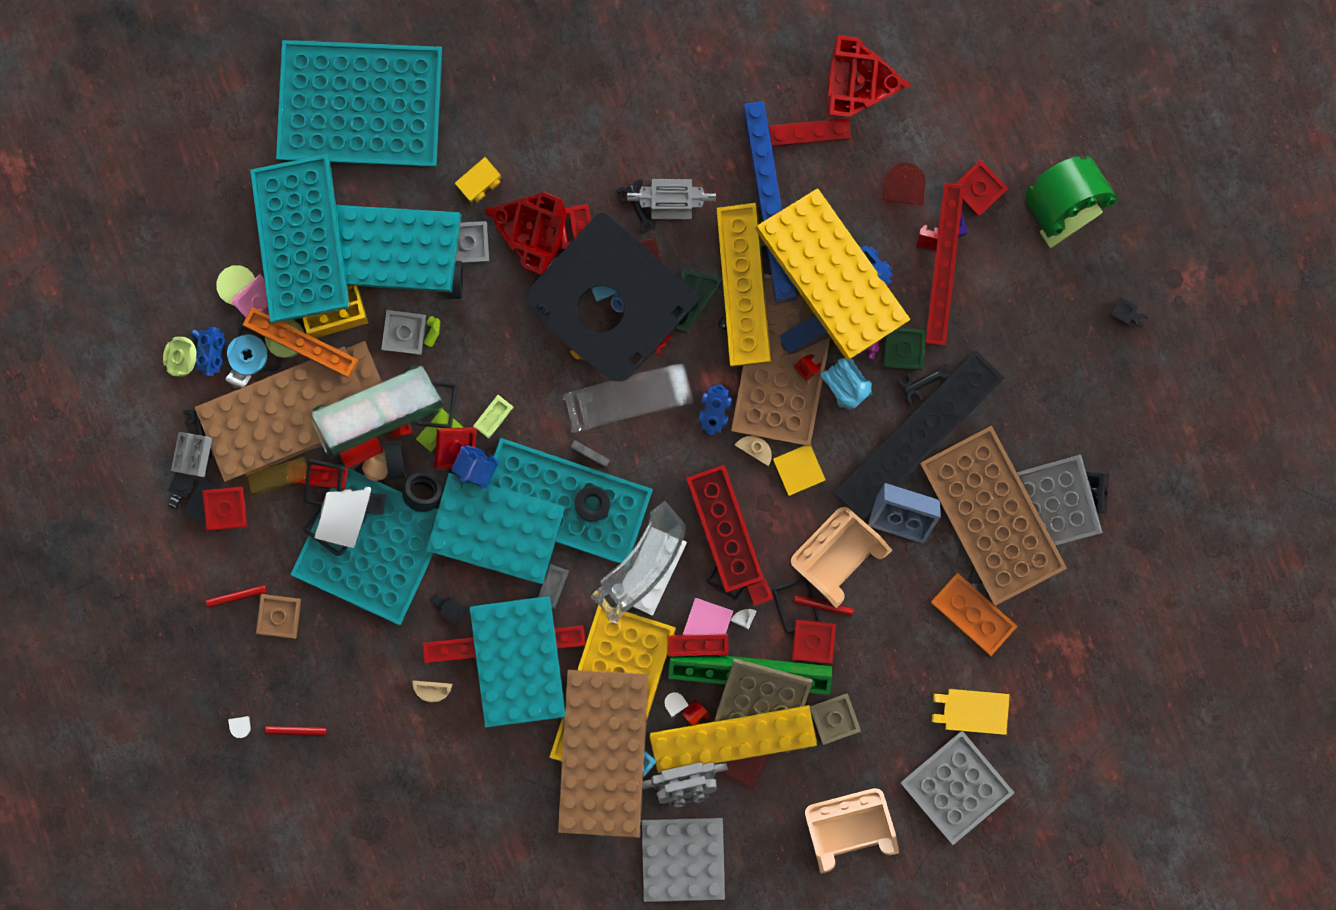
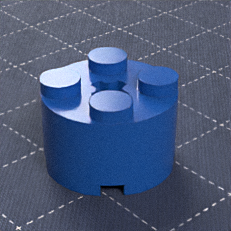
[452,445,499,489]

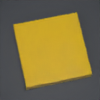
[773,445,826,496]

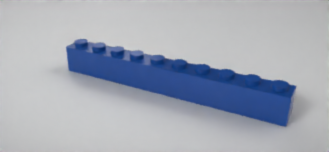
[743,101,797,304]

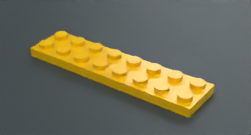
[717,203,771,367]
[650,705,817,773]

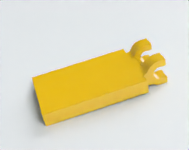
[931,689,1010,735]

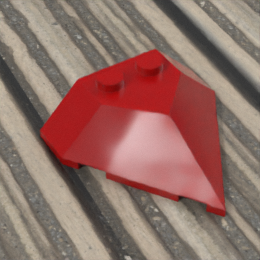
[827,35,911,117]
[484,192,567,274]

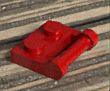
[559,204,591,250]

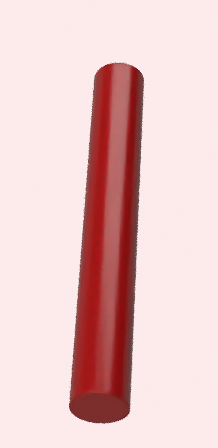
[206,585,267,608]
[793,595,854,616]
[265,726,327,736]

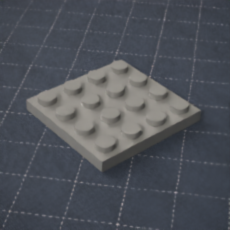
[1017,455,1102,546]
[900,731,1014,845]
[642,818,725,902]

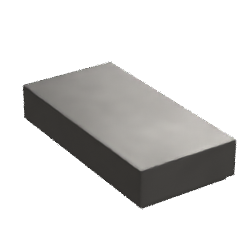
[571,440,610,467]
[538,564,569,608]

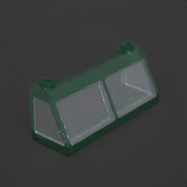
[310,364,444,460]

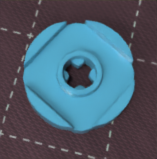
[227,334,268,375]

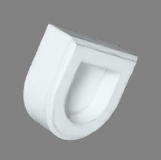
[665,693,689,716]
[228,716,251,738]

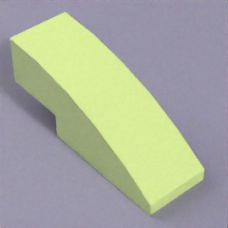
[1040,204,1103,248]

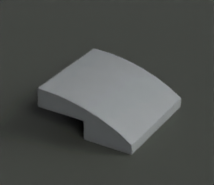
[171,432,212,477]

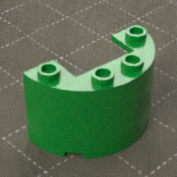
[1025,156,1118,238]

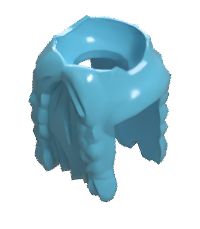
[820,358,872,410]

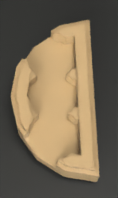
[735,436,772,467]
[412,681,453,702]

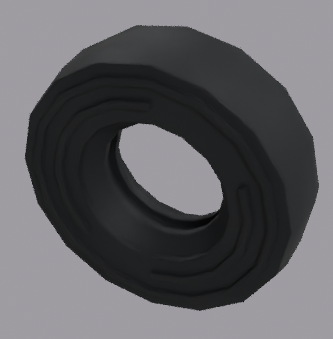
[574,485,610,522]

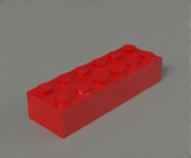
[686,465,764,593]

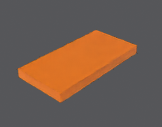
[930,572,1018,656]

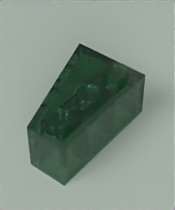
[672,269,723,334]

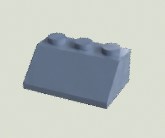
[868,483,941,544]

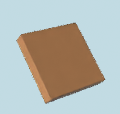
[256,594,302,639]

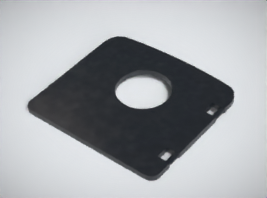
[526,213,699,382]

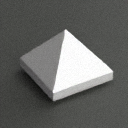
[226,369,252,388]

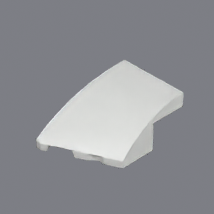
[315,487,371,548]

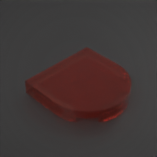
[883,163,926,206]

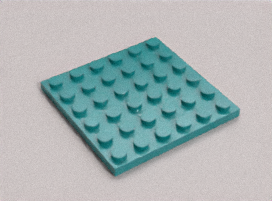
[290,465,438,625]

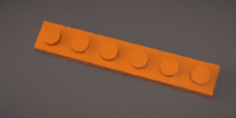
[243,307,359,378]

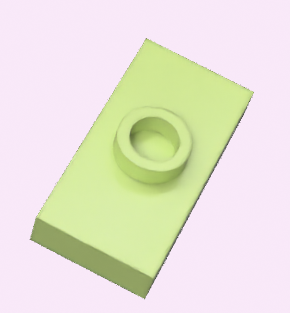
[473,395,514,439]

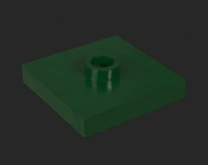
[883,328,926,371]

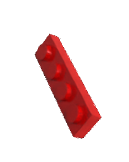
[769,118,851,147]

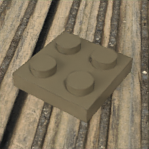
[809,693,861,745]

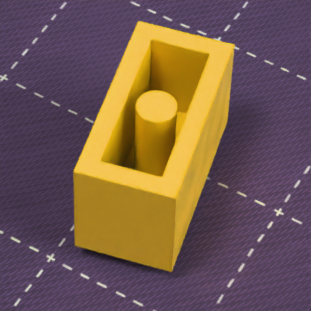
[455,157,502,204]

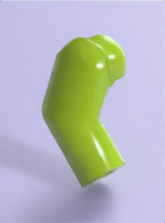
[424,316,440,347]

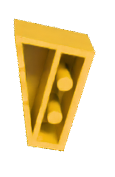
[303,285,368,338]

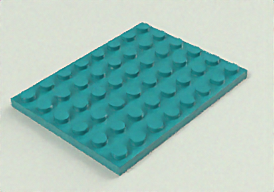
[276,40,442,167]

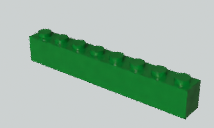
[668,655,832,695]

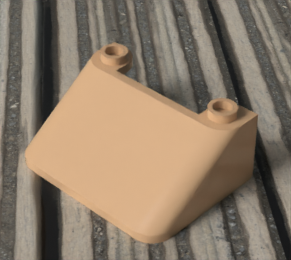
[791,507,892,608]
[805,789,899,873]

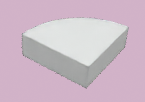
[730,609,757,629]

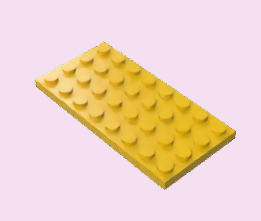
[755,189,910,361]
[550,603,676,761]

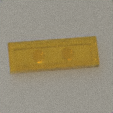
[248,457,307,494]

